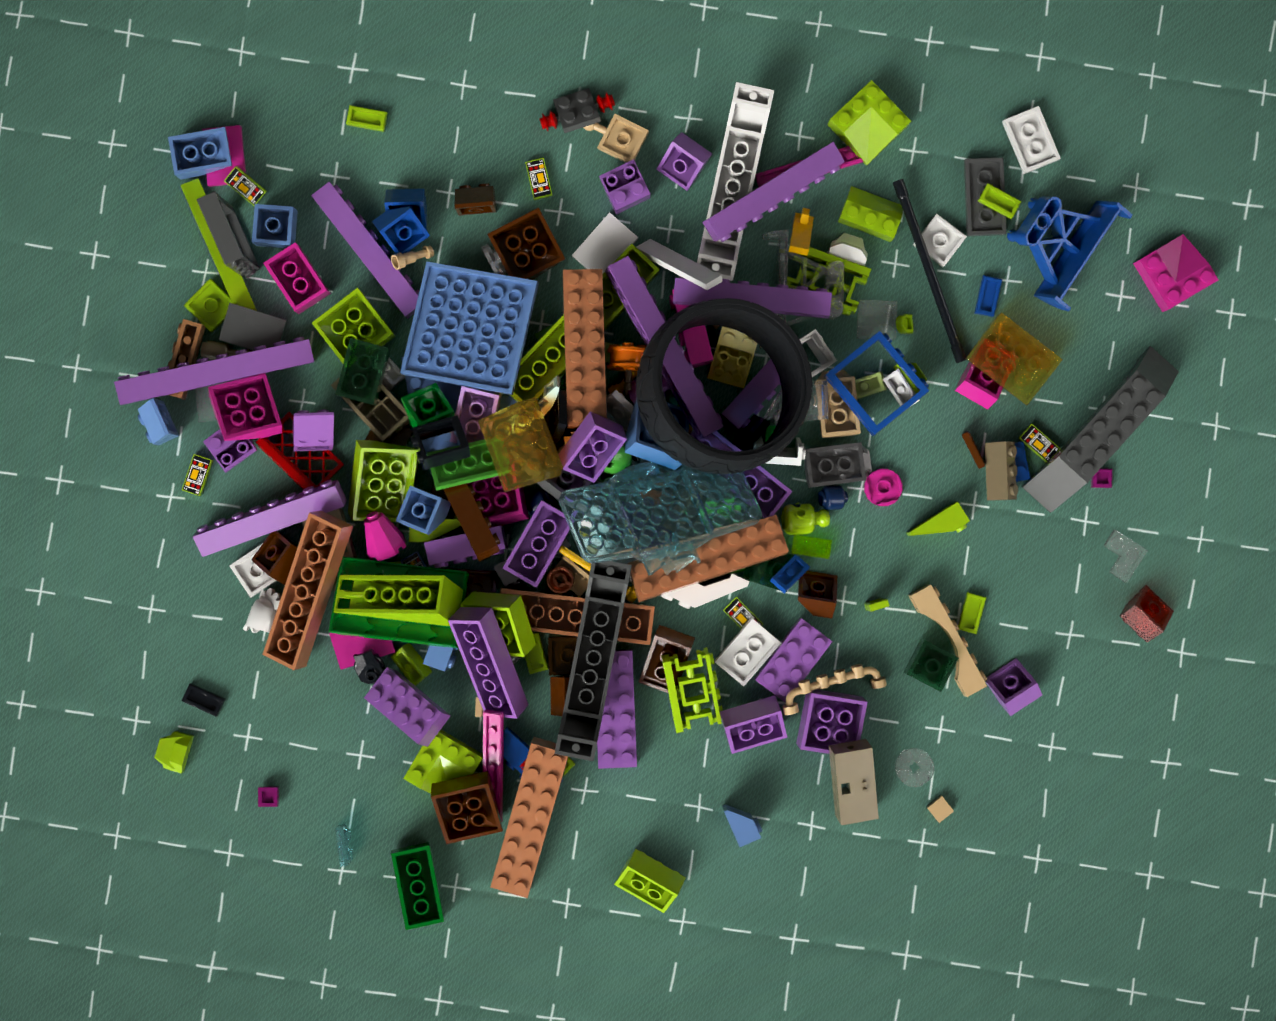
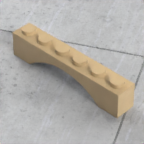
[908,584,987,697]

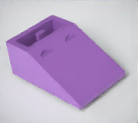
[293,410,334,451]

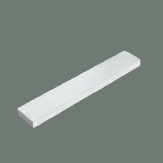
[636,239,722,290]

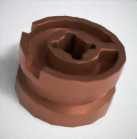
[547,566,574,594]

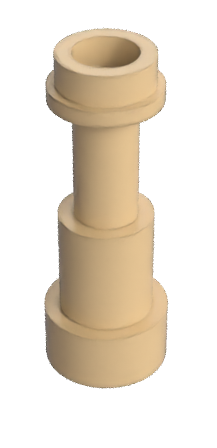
[391,245,434,270]

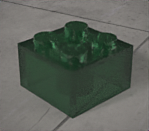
[903,639,959,692]

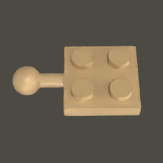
[583,114,649,163]

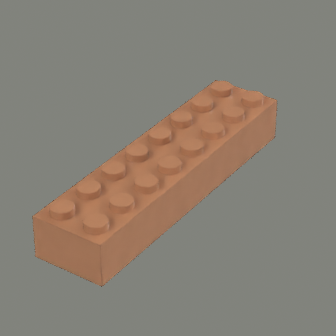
[563,269,607,429]
[262,511,353,670]
[627,515,789,602]
[500,588,655,645]
[490,737,568,898]

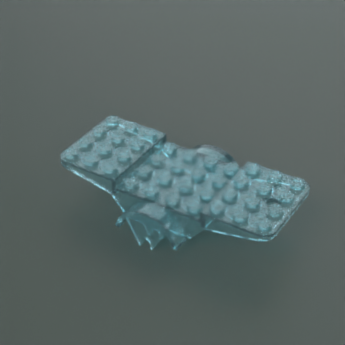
[559,462,762,575]

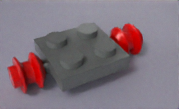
[539,88,615,133]

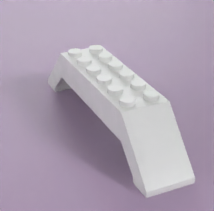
[697,82,774,281]
[573,510,749,609]

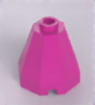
[364,511,406,561]

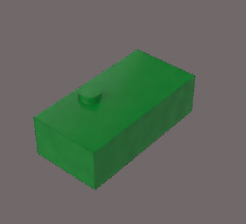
[391,842,444,930]

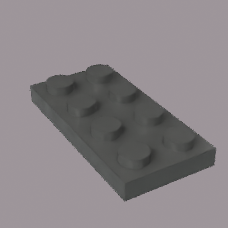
[964,158,1006,236]

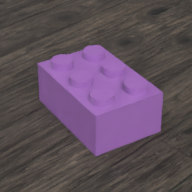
[558,411,627,483]
[720,695,787,754]

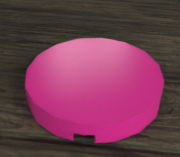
[864,469,902,506]

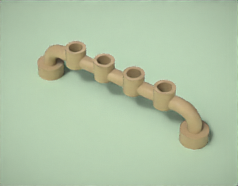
[782,664,887,715]

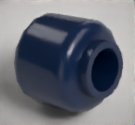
[818,485,848,511]
[527,489,556,515]

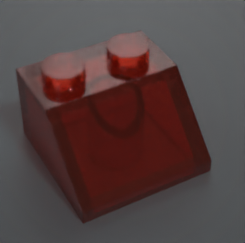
[1120,585,1174,643]

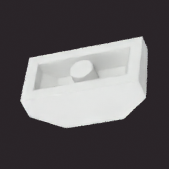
[828,233,868,266]

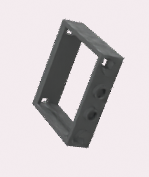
[196,192,260,278]

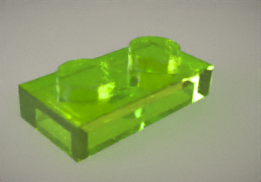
[791,535,832,559]

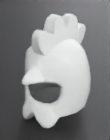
[243,588,281,633]

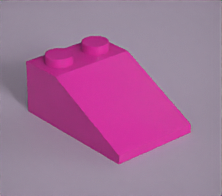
[955,338,1016,410]

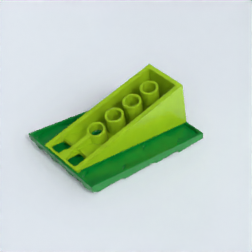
[329,557,469,648]

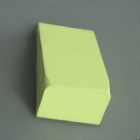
[855,371,887,399]

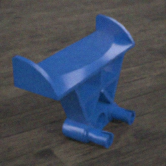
[1007,196,1132,311]

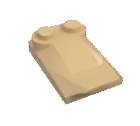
[816,370,861,438]

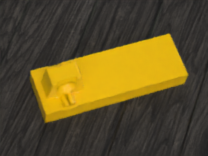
[788,208,814,256]

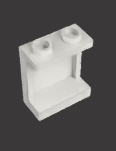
[753,435,806,466]

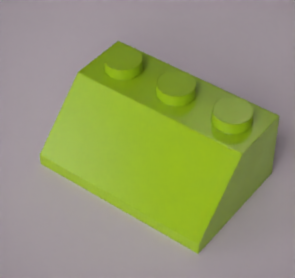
[837,186,903,242]
[614,849,686,913]

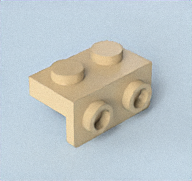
[556,556,590,597]

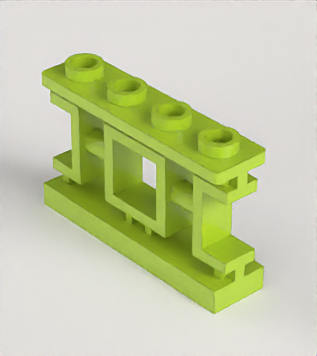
[784,247,871,316]
[661,647,723,733]

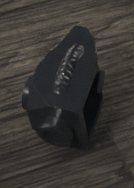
[353,649,385,684]

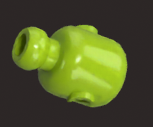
[782,502,830,535]

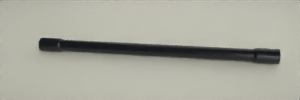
[893,179,967,363]

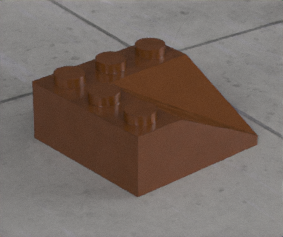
[487,208,565,280]
[431,771,503,844]

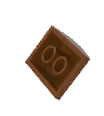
[639,625,695,693]

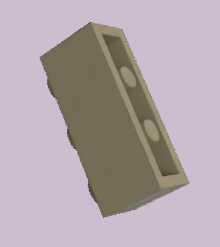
[985,441,1018,500]

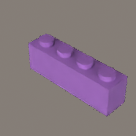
[721,359,781,430]

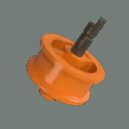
[607,343,646,396]

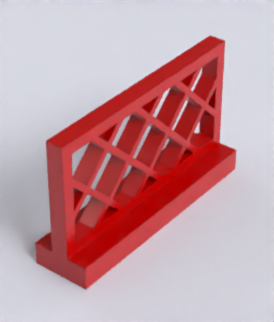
[256,412,344,490]

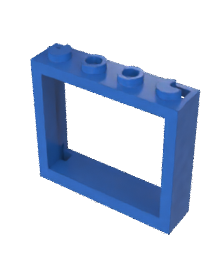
[824,331,929,436]

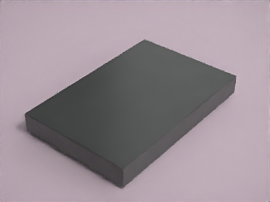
[219,303,286,351]

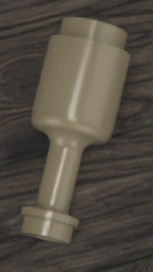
[201,340,253,360]

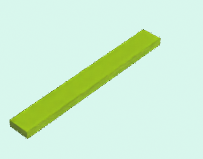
[180,178,257,311]

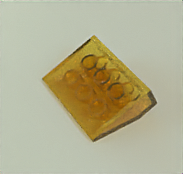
[965,312,1063,406]
[478,397,563,492]

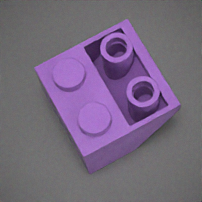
[599,159,650,215]
[203,429,257,473]

